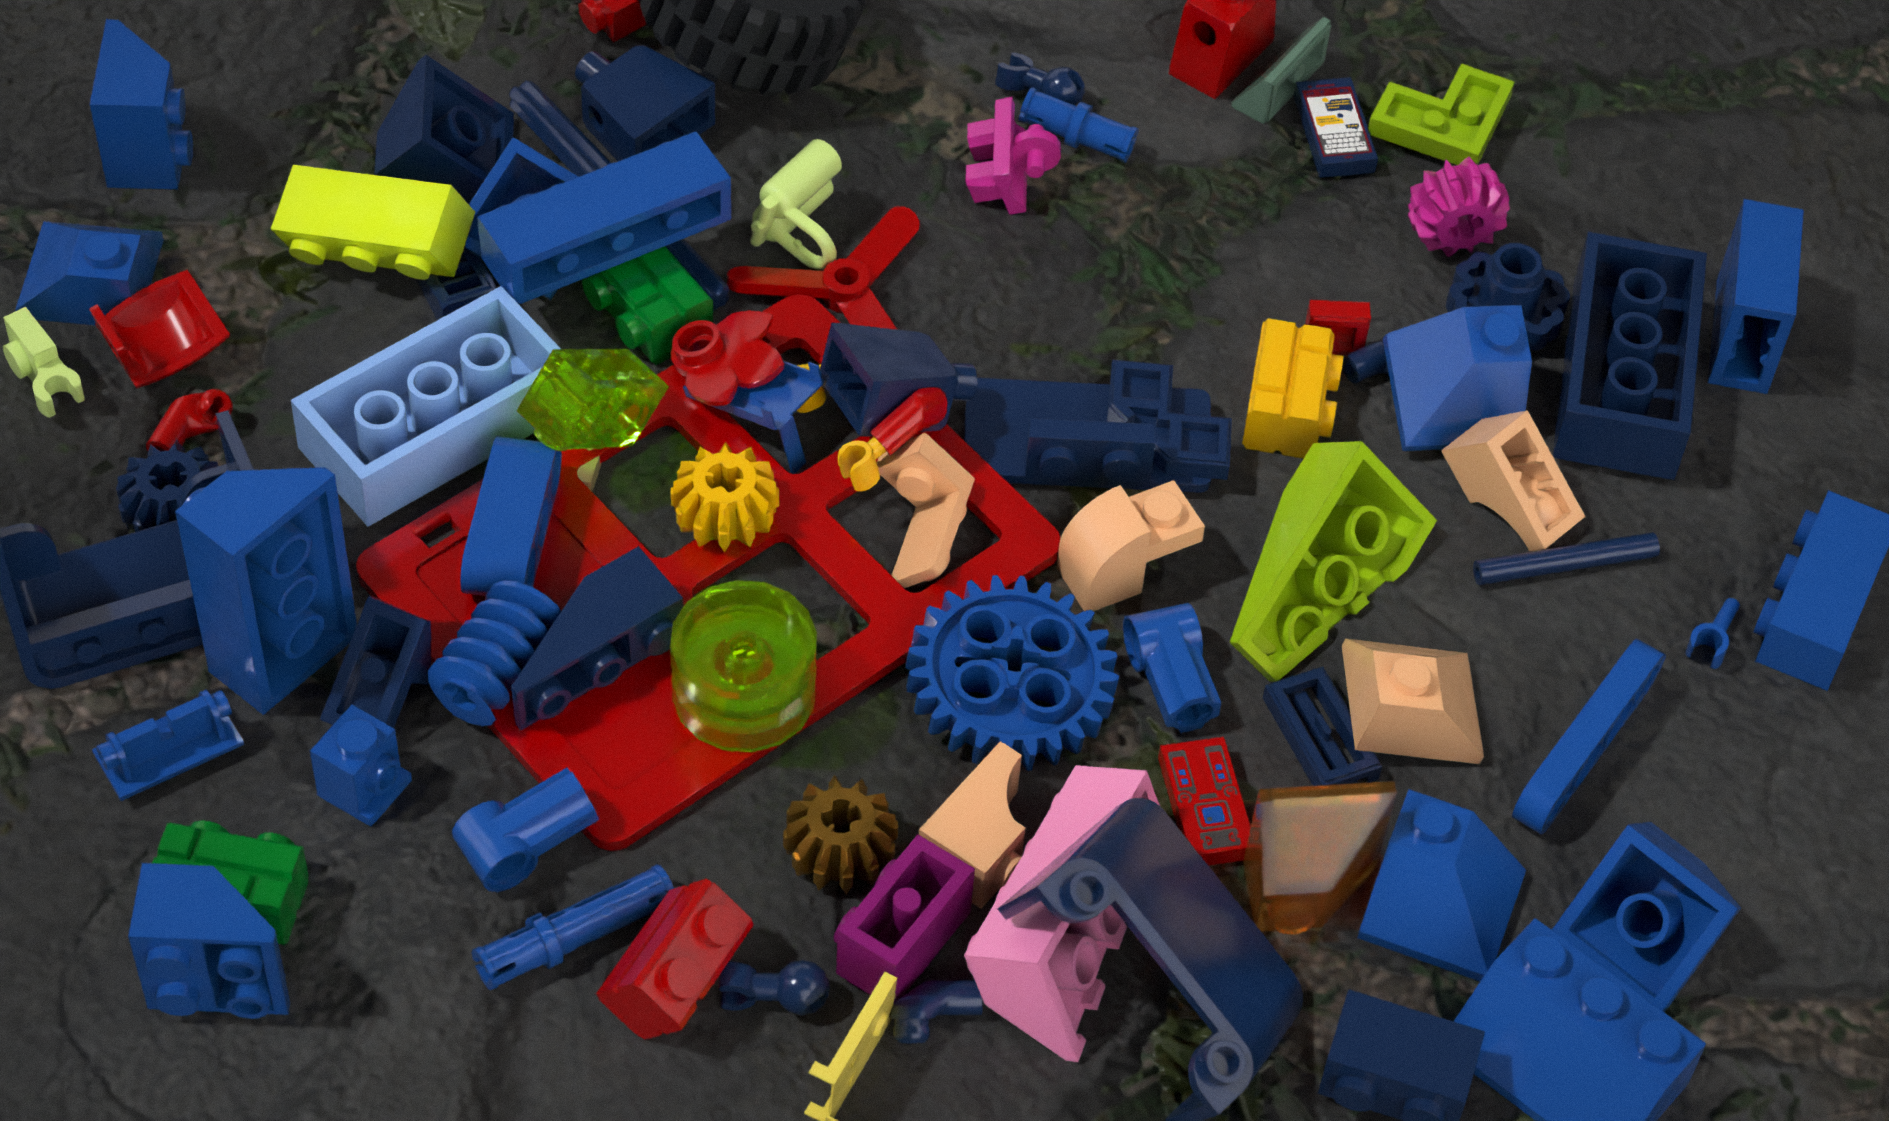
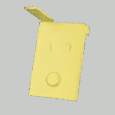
[804,972,897,1121]

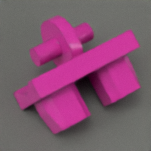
[965,97,1061,215]

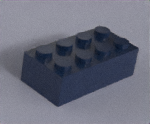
[1552,232,1707,480]

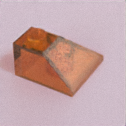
[1243,781,1397,935]

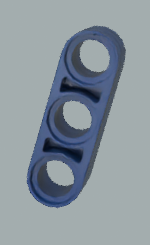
[460,436,562,596]

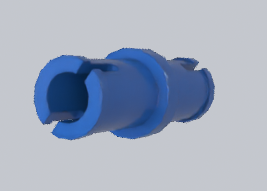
[1018,87,1139,163]

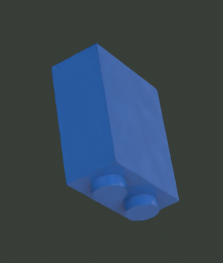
[1708,199,1804,394]

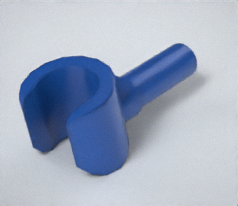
[1685,598,1740,669]

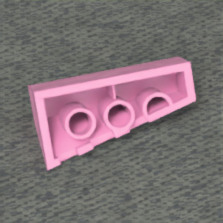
[964,765,1160,1062]

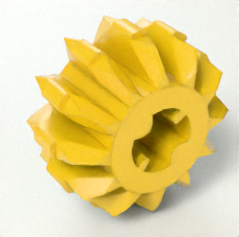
[671,441,779,553]

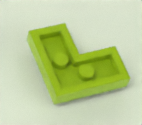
[1368,63,1515,165]

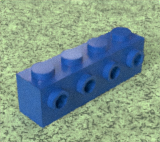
[477,131,732,304]

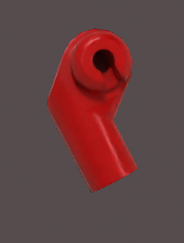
[146,389,233,452]

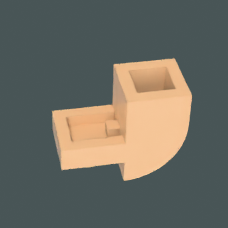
[1056,480,1205,611]

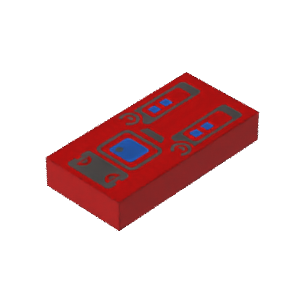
[1158,737,1257,866]

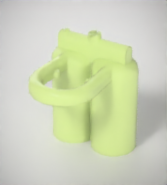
[750,139,842,270]

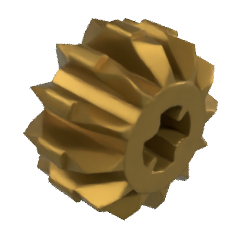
[783,775,898,895]

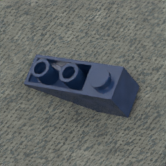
[511,546,685,730]

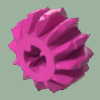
[1408,156,1510,257]

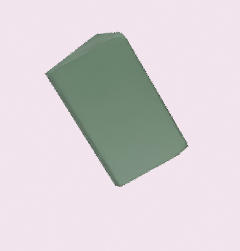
[1231,17,1331,124]

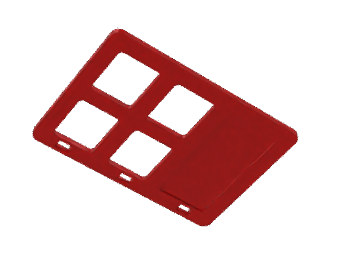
[356,294,1061,851]

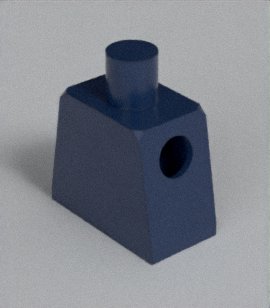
[575,46,715,161]

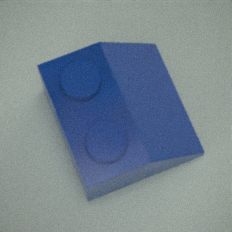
[90,19,193,190]

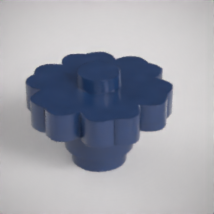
[1446,243,1570,350]

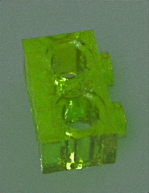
[516,349,669,451]

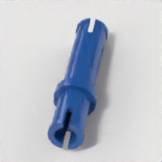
[472,864,674,991]

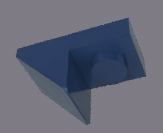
[320,596,431,728]

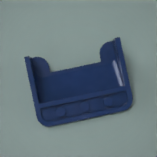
[997,798,1303,1121]

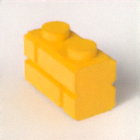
[1242,318,1344,459]

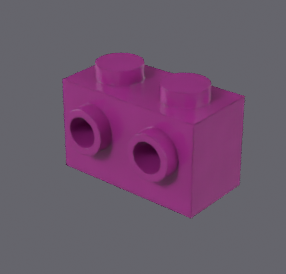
[834,834,975,1002]

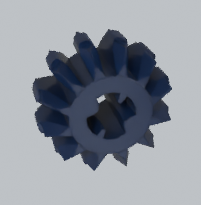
[116,440,218,532]

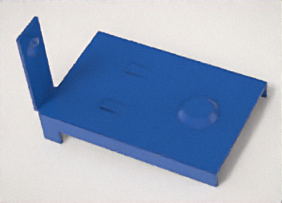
[683,361,824,474]

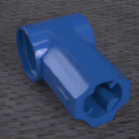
[1123,603,1221,733]
[452,768,599,892]

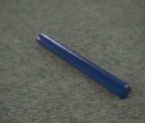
[509,81,729,312]

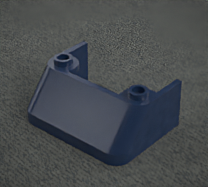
[0,410,254,689]

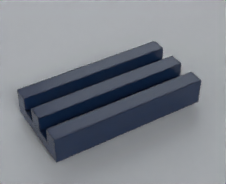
[1263,666,1382,799]

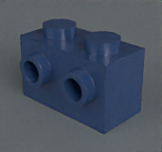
[1318,989,1485,1121]

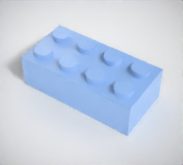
[291,286,576,527]

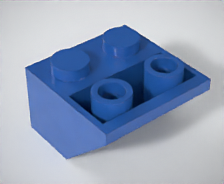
[128,863,290,1019]

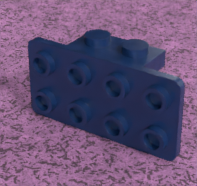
[964,378,1211,493]

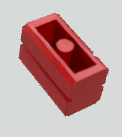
[596,878,754,1040]

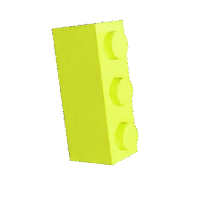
[271,165,476,280]

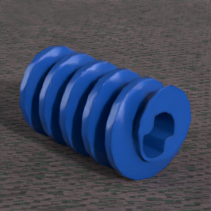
[428,580,561,726]

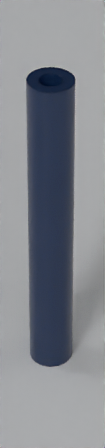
[1473,532,1660,585]

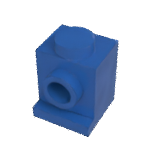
[310,705,412,827]

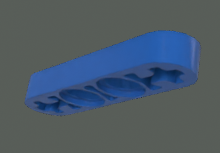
[1512,638,1666,835]

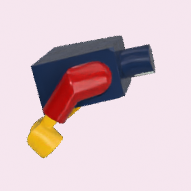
[797,323,977,492]

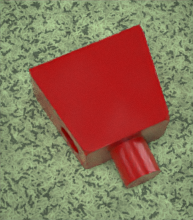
[1168,0,1276,99]

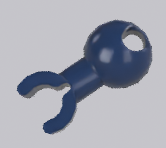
[995,53,1085,105]
[719,960,830,1016]

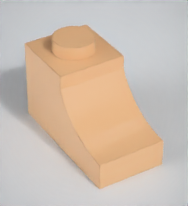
[1441,410,1586,551]
[919,741,1026,909]

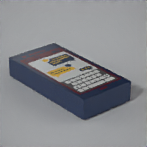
[1294,77,1378,178]

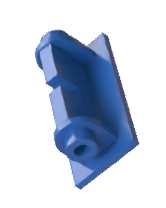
[92,689,244,801]

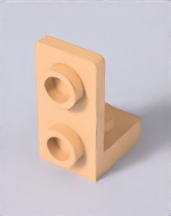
[877,433,975,589]

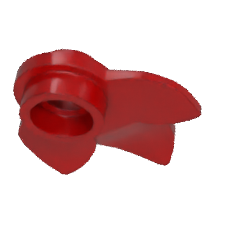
[671,310,785,407]

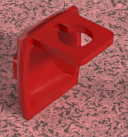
[89,269,230,389]

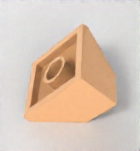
[1342,638,1484,764]

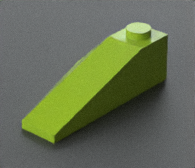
[1229,441,1437,682]

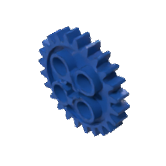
[906,575,1119,771]

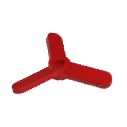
[727,206,920,330]

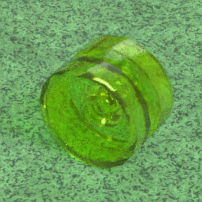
[670,580,817,752]

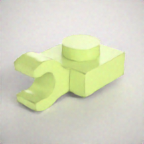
[3,307,85,418]

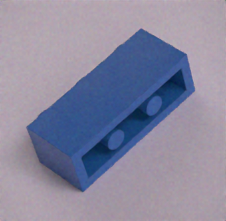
[1753,490,1889,691]

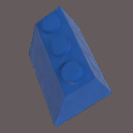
[1454,918,1706,1121]

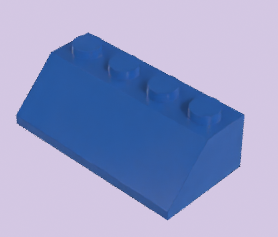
[175,467,357,715]

